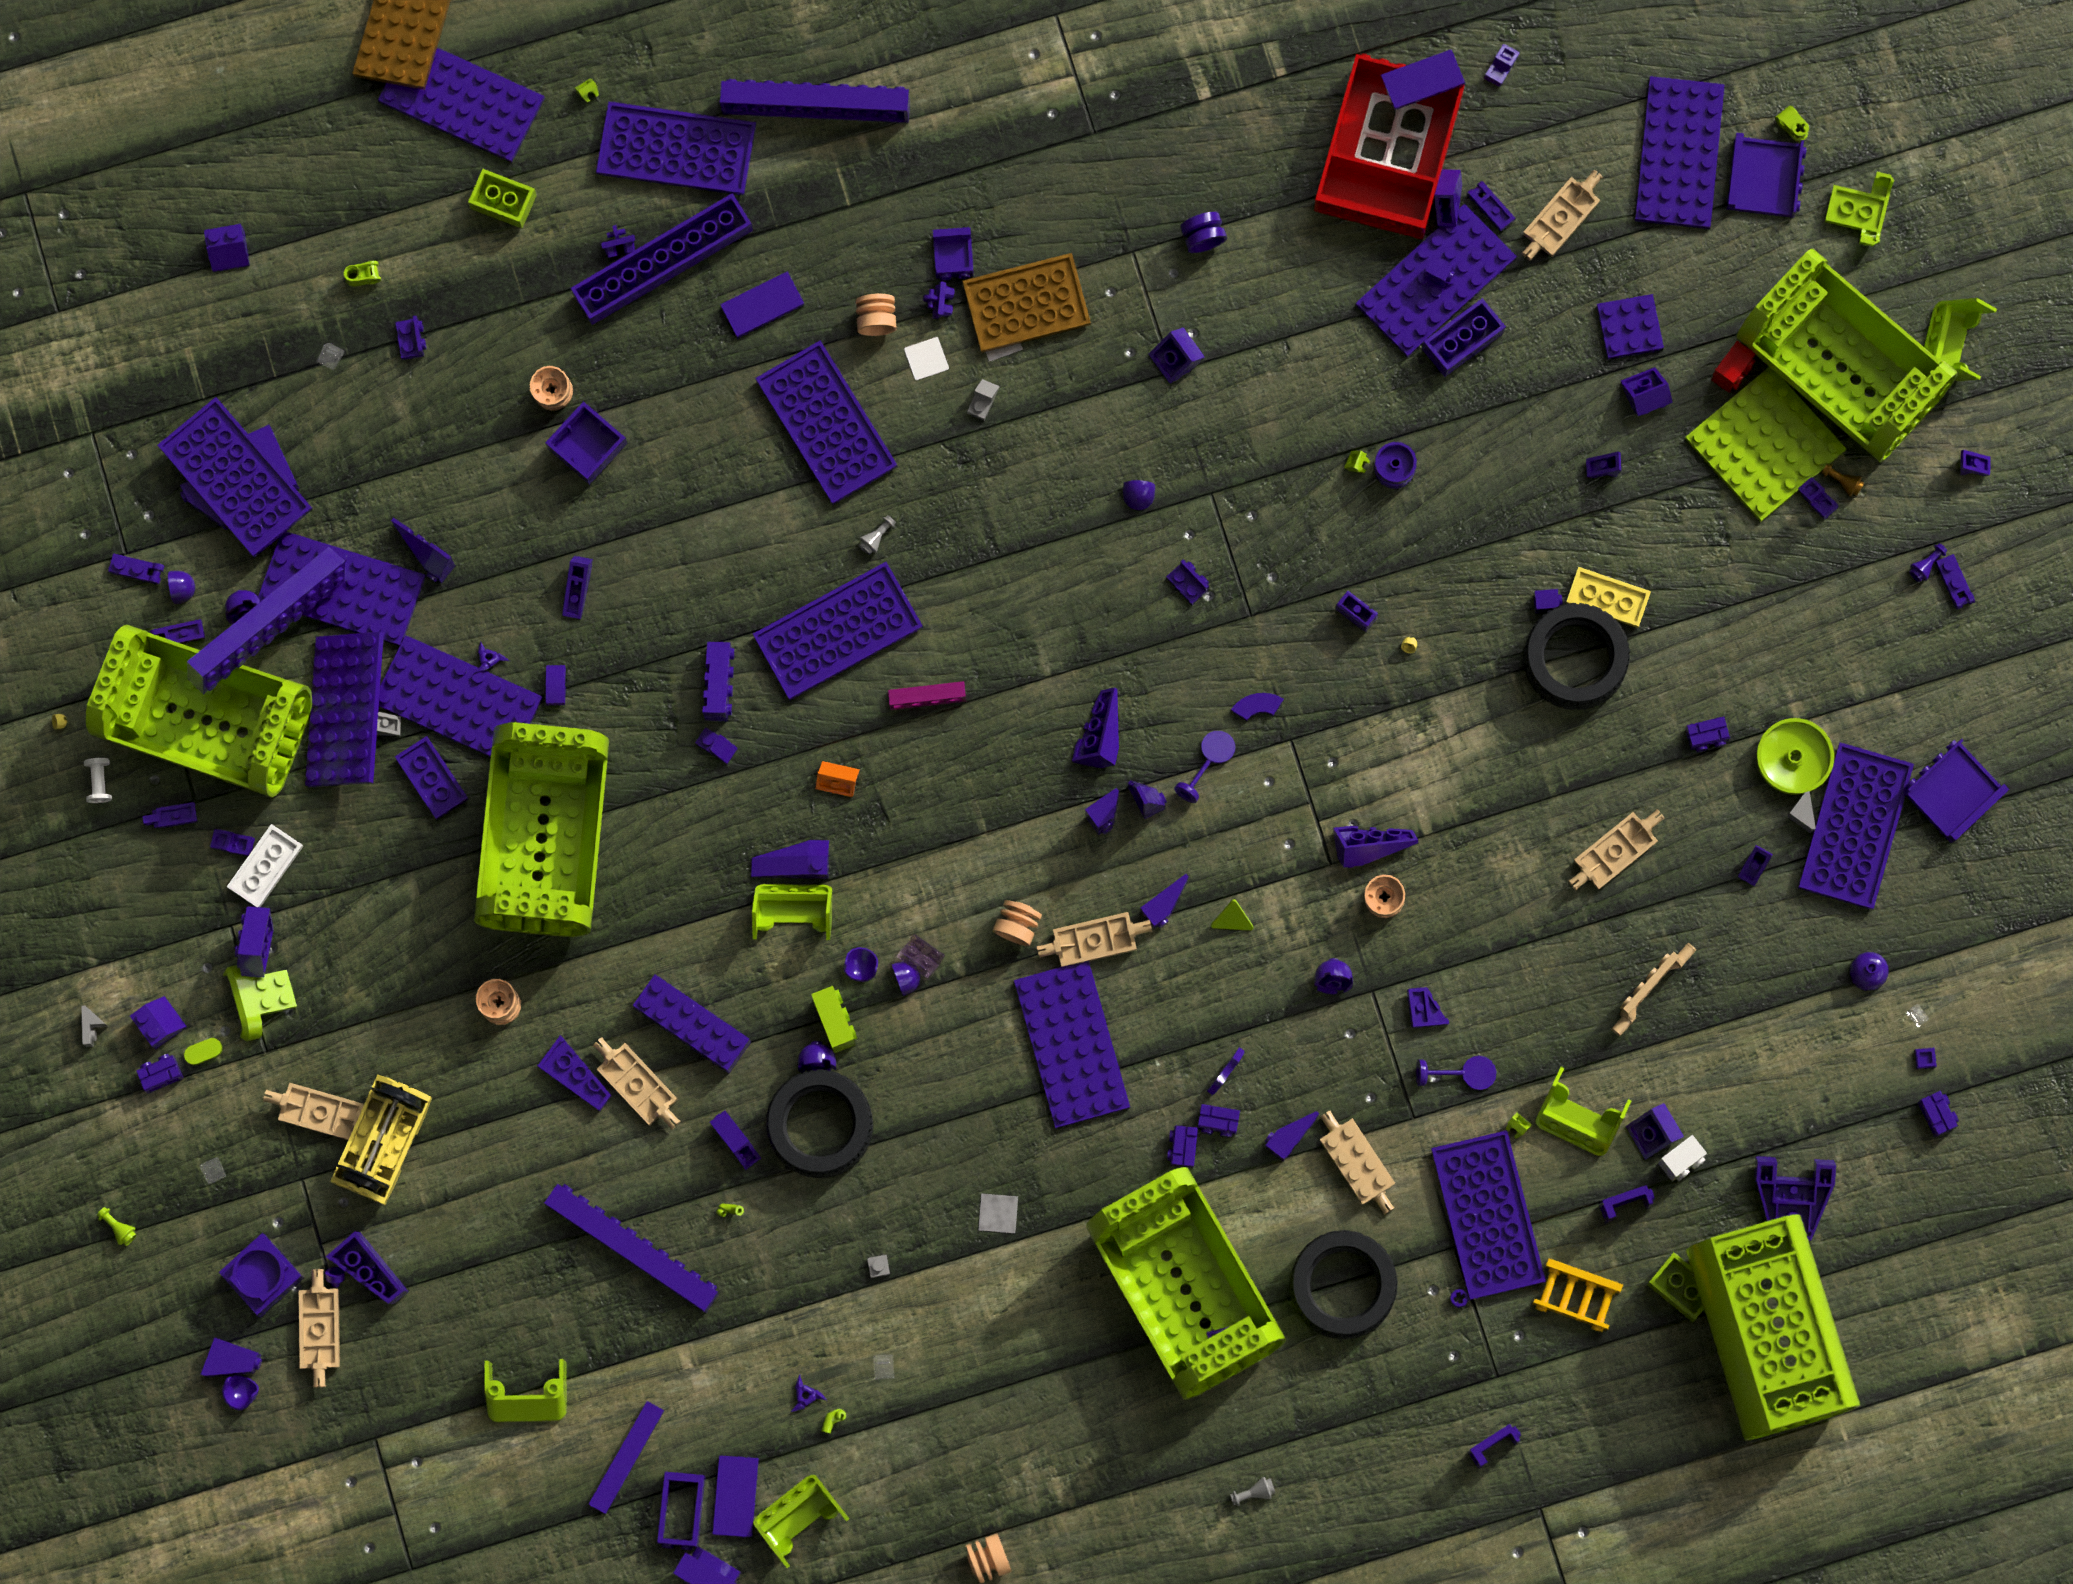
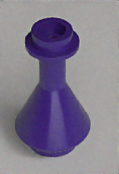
[1909,543,1947,582]

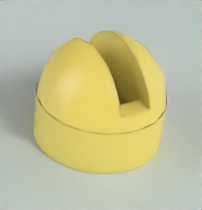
[1401,637,1417,653]
[52,714,67,729]

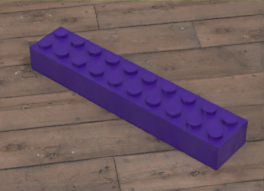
[720,79,910,123]
[571,193,753,325]
[187,547,345,694]

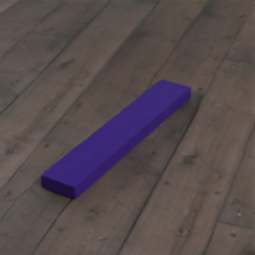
[589,1401,664,1514]

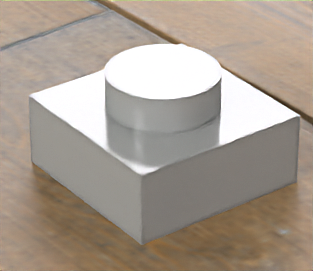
[867,1255,890,1278]

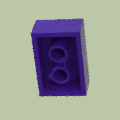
[235,907,274,978]

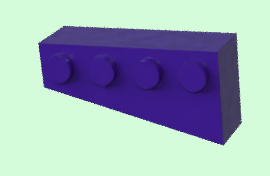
[702,642,735,721]
[326,1231,409,1304]

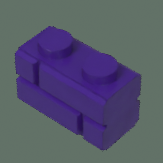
[1335,591,1378,633]
[1685,716,1730,752]
[136,1054,183,1094]
[1917,1091,1959,1137]
[1198,1104,1240,1138]
[1167,1125,1198,1169]

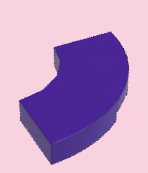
[1231,693,1284,721]
[1207,1047,1244,1095]

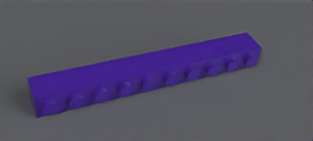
[544,1184,719,1313]

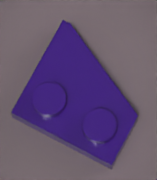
[1407,987,1449,1028]

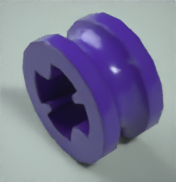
[1451,1289,1468,1308]

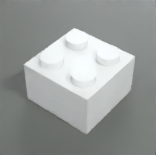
[1658,1135,1707,1182]

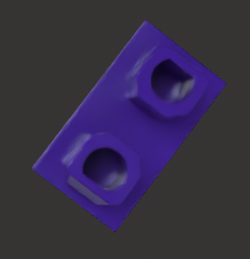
[601,225,635,258]
[923,281,955,319]

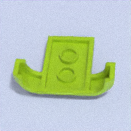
[1825,172,1894,247]
[223,965,297,1041]

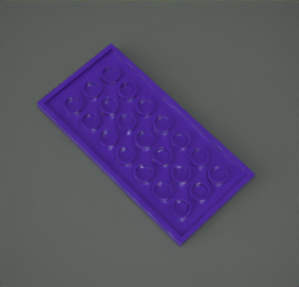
[378,48,545,163]
[1635,76,1725,229]
[596,102,756,195]
[1356,204,1517,358]
[755,341,898,505]
[158,397,313,558]
[258,532,426,646]
[753,562,923,701]
[305,632,384,787]
[379,635,543,757]
[1798,742,1914,910]
[1014,961,1130,1129]
[1431,1130,1546,1300]

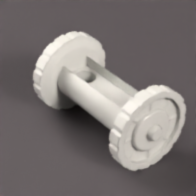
[84,758,112,803]

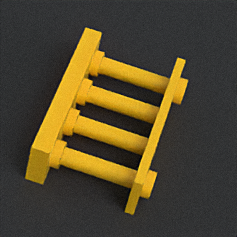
[1532,1258,1623,1332]

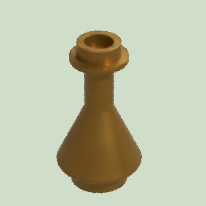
[1822,463,1864,496]

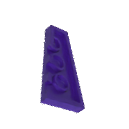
[538,1035,611,1111]

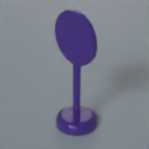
[1174,731,1235,803]
[1416,1056,1497,1090]

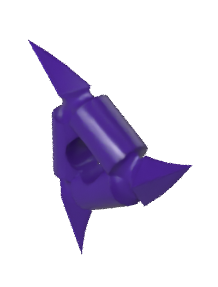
[476,642,511,672]
[791,1374,828,1412]

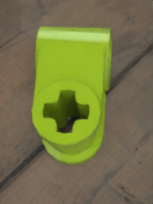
[1775,105,1809,142]
[344,261,381,287]

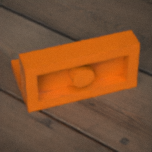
[815,761,860,797]

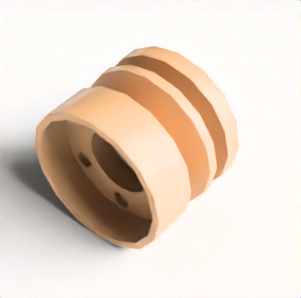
[856,294,897,336]
[530,366,573,411]
[1365,875,1405,918]
[993,900,1042,946]
[476,979,521,1025]
[966,1533,1012,1584]

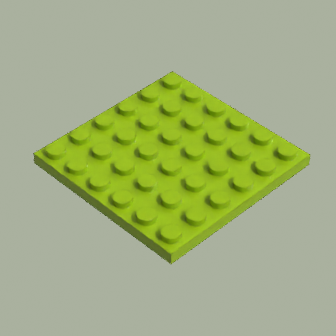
[1685,367,1846,522]

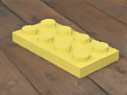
[1566,567,1651,628]

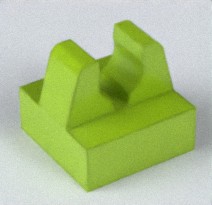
[575,78,599,102]
[1344,450,1370,473]
[1506,1112,1532,1139]

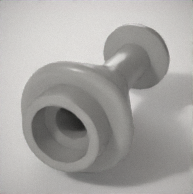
[858,515,896,555]
[1230,1477,1275,1506]

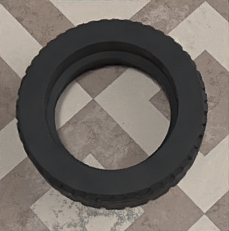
[1524,603,1630,710]
[766,1070,873,1178]
[1290,1230,1398,1339]

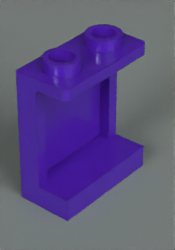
[933,227,974,280]
[1599,1185,1655,1223]
[1468,1424,1521,1469]

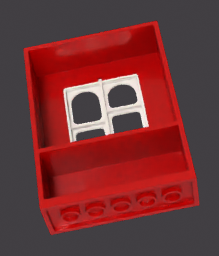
[1314,54,1465,240]

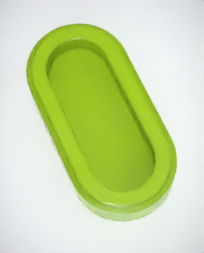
[184,1038,223,1065]

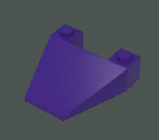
[1754,1156,1836,1241]

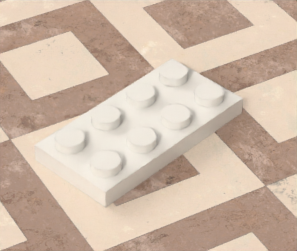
[227,824,303,907]

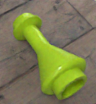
[97,1207,137,1246]

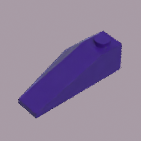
[391,518,455,583]
[1072,687,1119,768]
[1127,781,1167,819]
[1333,826,1418,868]
[751,840,829,879]

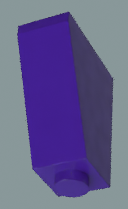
[1435,169,1462,226]
[710,1111,761,1170]
[201,1338,262,1378]

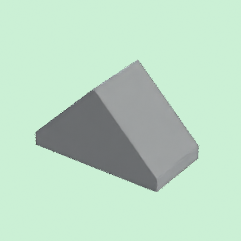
[1788,792,1816,833]

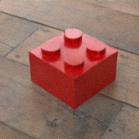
[1711,341,1755,393]

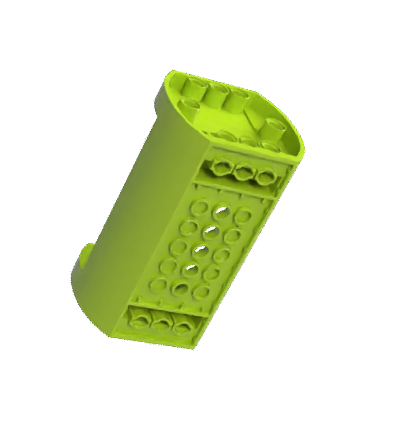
[1736,248,1958,463]
[86,625,312,797]
[474,722,609,937]
[1086,1167,1286,1400]
[1686,1214,1861,1441]

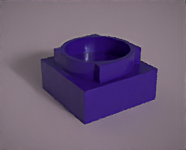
[545,401,628,485]
[219,1233,304,1318]
[673,1546,741,1584]

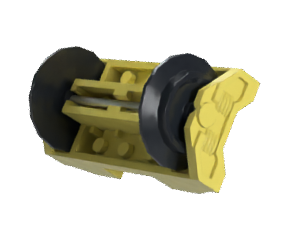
[330,1074,432,1205]

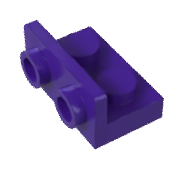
[396,316,427,360]
[1166,559,1209,605]

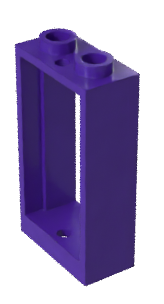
[657,1472,705,1551]

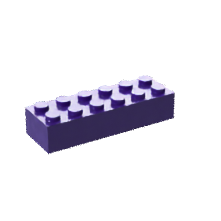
[633,974,751,1074]

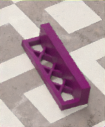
[888,681,966,710]

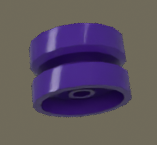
[1180,212,1227,253]
[1374,442,1417,489]

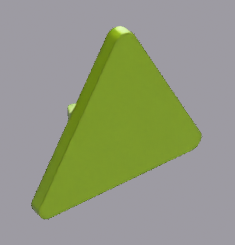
[1211,899,1254,930]

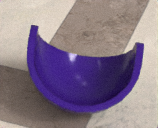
[1123,480,1155,510]
[168,571,195,604]
[843,947,878,982]
[892,961,920,996]
[222,1375,259,1410]

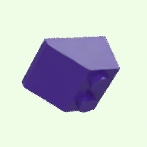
[204,224,250,272]
[1149,328,1205,384]
[1620,367,1673,416]
[1085,788,1119,835]
[130,996,187,1050]
[1625,1103,1684,1160]

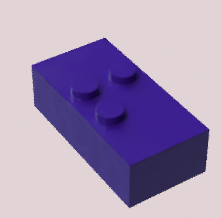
[1421,298,1506,377]

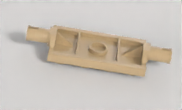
[1522,170,1603,261]
[1568,809,1665,891]
[1037,912,1152,967]
[1612,943,1696,1036]
[593,1037,681,1130]
[263,1083,364,1140]
[1320,1111,1395,1215]
[299,1269,340,1388]

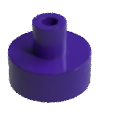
[325,1267,345,1287]

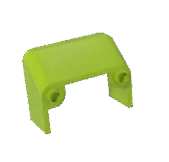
[1924,298,1997,381]
[752,884,832,940]
[1536,1067,1632,1156]
[485,1359,567,1422]
[753,1475,849,1568]

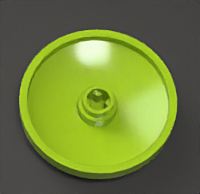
[1756,718,1834,795]

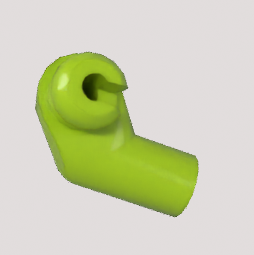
[716,1203,744,1217]
[821,1409,846,1434]

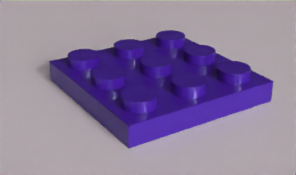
[1597,294,1664,359]

